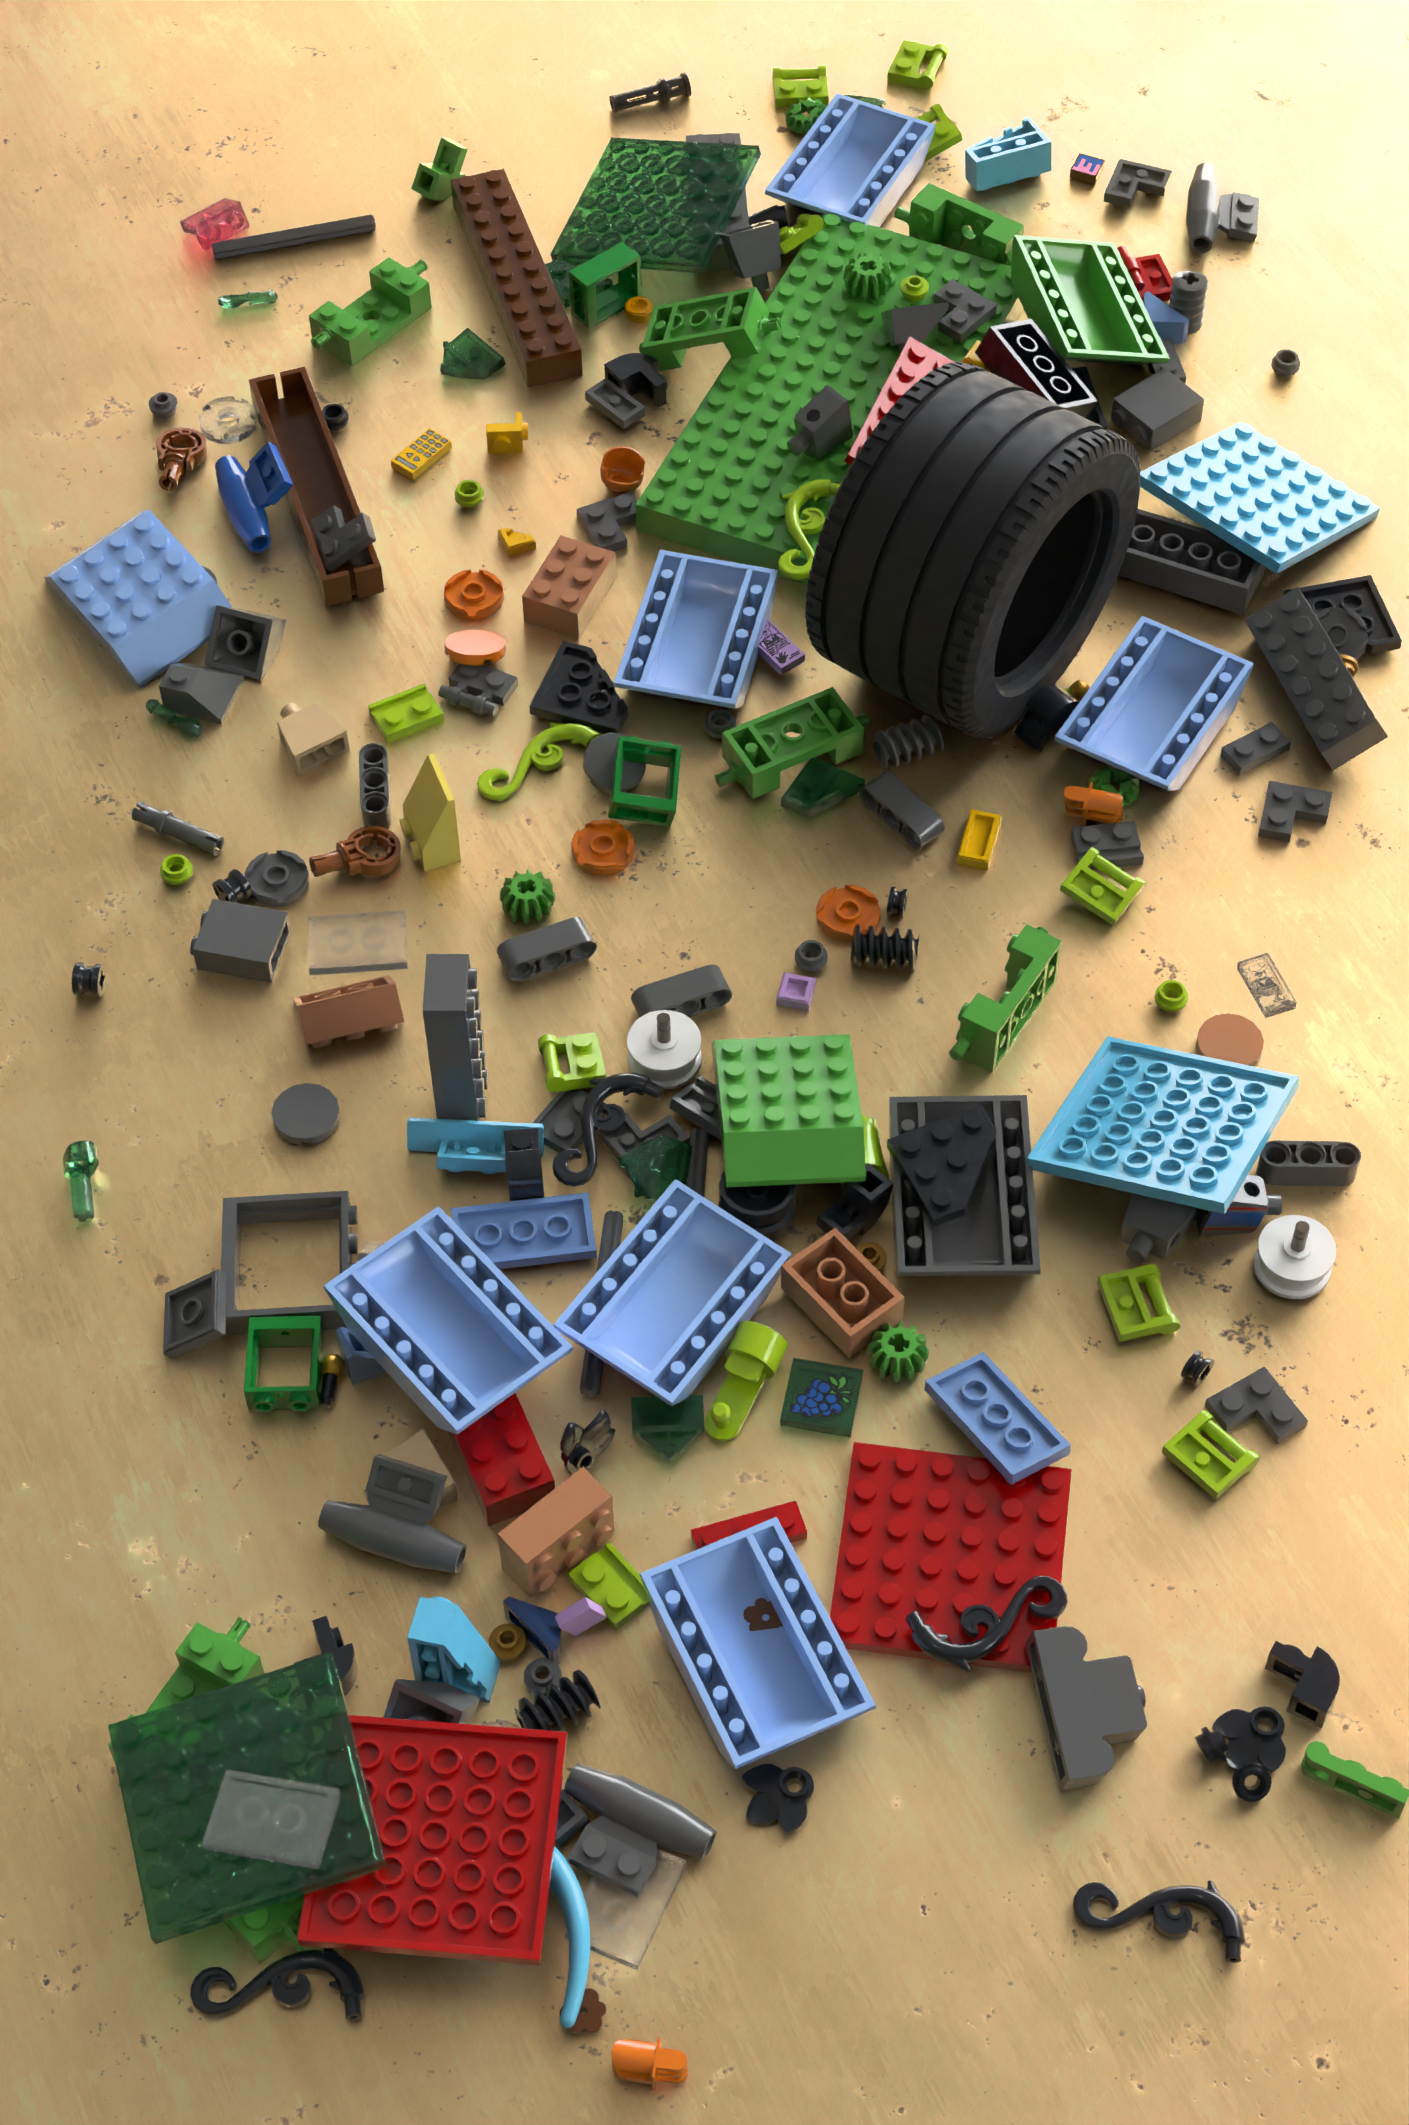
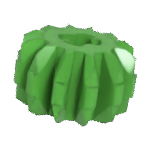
[843,253,892,301]
[500,868,555,925]
[868,1320,929,1383]

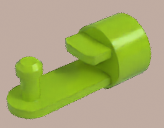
[705,1321,788,1442]

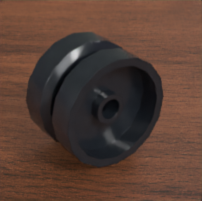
[718,1172,796,1242]

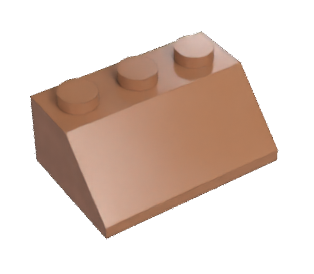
[293,975,404,1048]

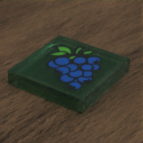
[780,1358,864,1438]

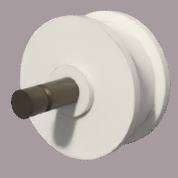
[627,1010,702,1090]
[1254,1215,1336,1299]

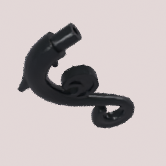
[552,1072,664,1187]
[905,1576,1068,1672]
[1073,1880,1245,1963]
[190,1948,364,2020]

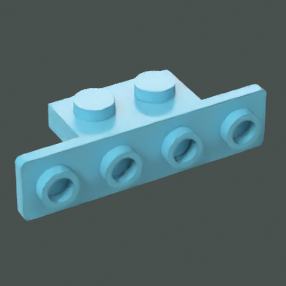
[407,1118,544,1174]

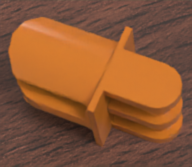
[1064,782,1123,826]
[611,2037,688,2091]

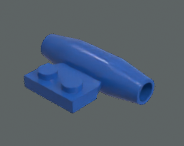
[215,442,293,553]

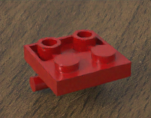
[1117,246,1172,302]

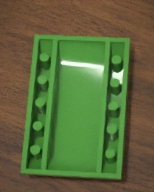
[1011,235,1170,365]
[712,1034,866,1187]

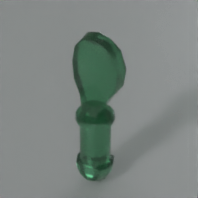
[218,290,278,308]
[145,699,203,737]

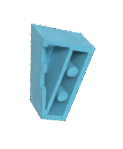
[965,116,1052,191]
[407,1596,501,1703]

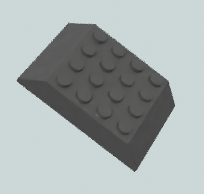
[889,1095,1041,1276]

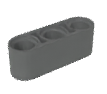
[359,743,392,829]
[859,772,945,849]
[497,917,597,982]
[631,964,732,1018]
[1256,1140,1361,1186]

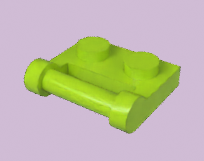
[887,40,949,89]
[772,64,829,107]
[916,103,963,162]
[779,214,824,254]
[1060,847,1146,926]
[538,1032,606,1092]
[1097,1264,1181,1342]
[1162,1410,1260,1500]

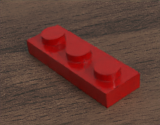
[691,1500,807,1550]

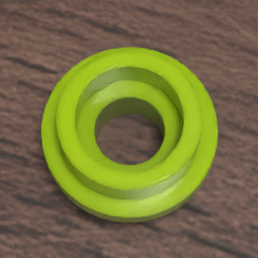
[900,275,929,302]
[454,480,484,507]
[160,854,193,885]
[1155,980,1188,1012]

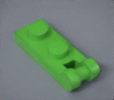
[1301,1741,1409,1819]

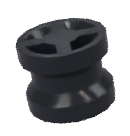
[212,869,253,903]
[71,962,106,997]

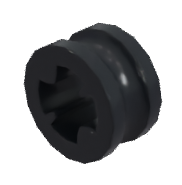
[887,886,908,918]
[1181,1350,1214,1386]

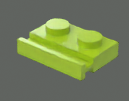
[368,684,444,743]
[568,1542,649,1631]

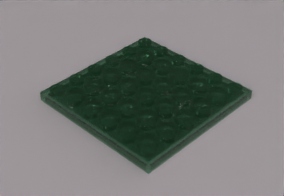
[550,137,761,273]
[108,1652,387,1944]

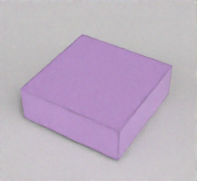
[776,972,816,1011]
[555,1597,607,1637]

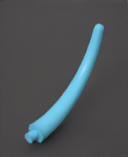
[550,1847,590,2028]

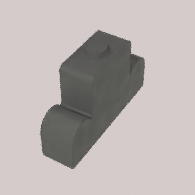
[1025,1626,1147,1791]

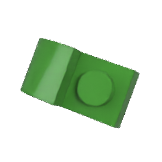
[411,137,468,200]

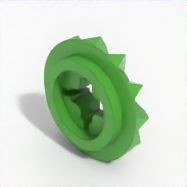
[785,97,826,133]
[1089,765,1139,807]

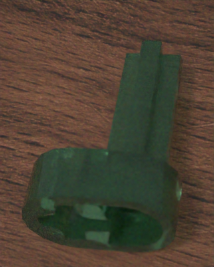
[63,1141,99,1222]

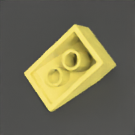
[399,753,461,872]

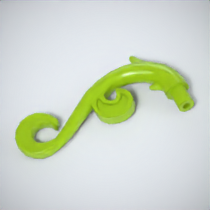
[778,479,841,580]
[477,722,600,801]

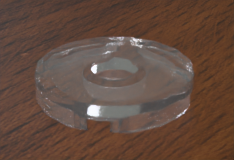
[198,396,257,444]

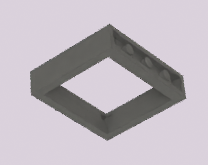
[221,1191,358,1336]

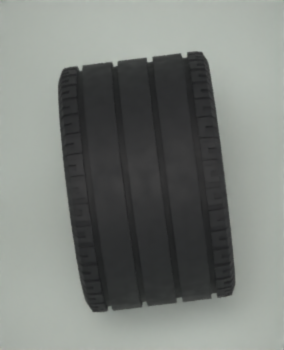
[805,361,1141,738]

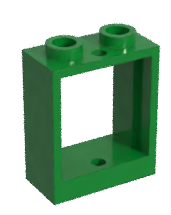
[569,242,642,329]
[608,736,681,827]
[244,1316,324,1412]

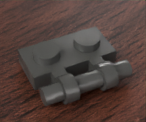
[438,664,518,716]

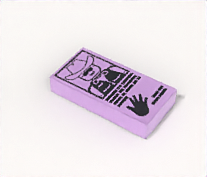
[747,618,805,675]

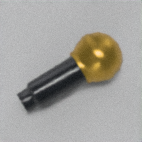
[320,1354,345,1408]

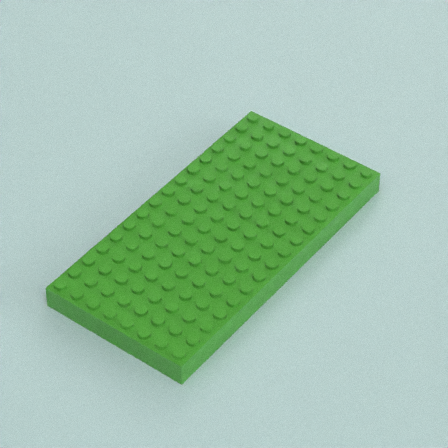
[636,214,1024,585]

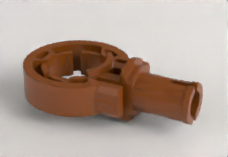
[156,428,207,491]
[309,826,401,877]

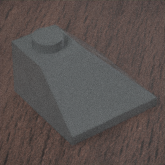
[881,302,949,351]
[204,605,286,680]
[159,663,244,724]
[383,1679,480,1724]

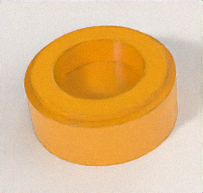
[625,296,653,323]

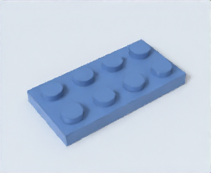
[450,1192,597,1269]
[924,1352,1071,1485]

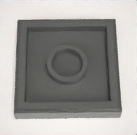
[163,1269,227,1359]

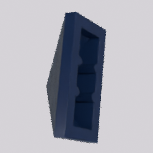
[503,1596,562,1665]

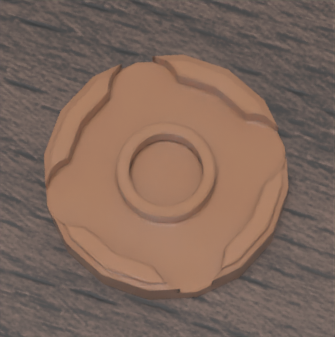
[1196,1013,1264,1066]

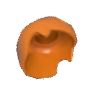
[600,446,645,493]

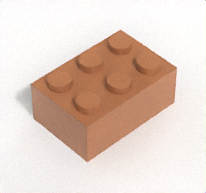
[522,535,617,639]
[781,1228,905,1358]
[497,1467,615,1598]

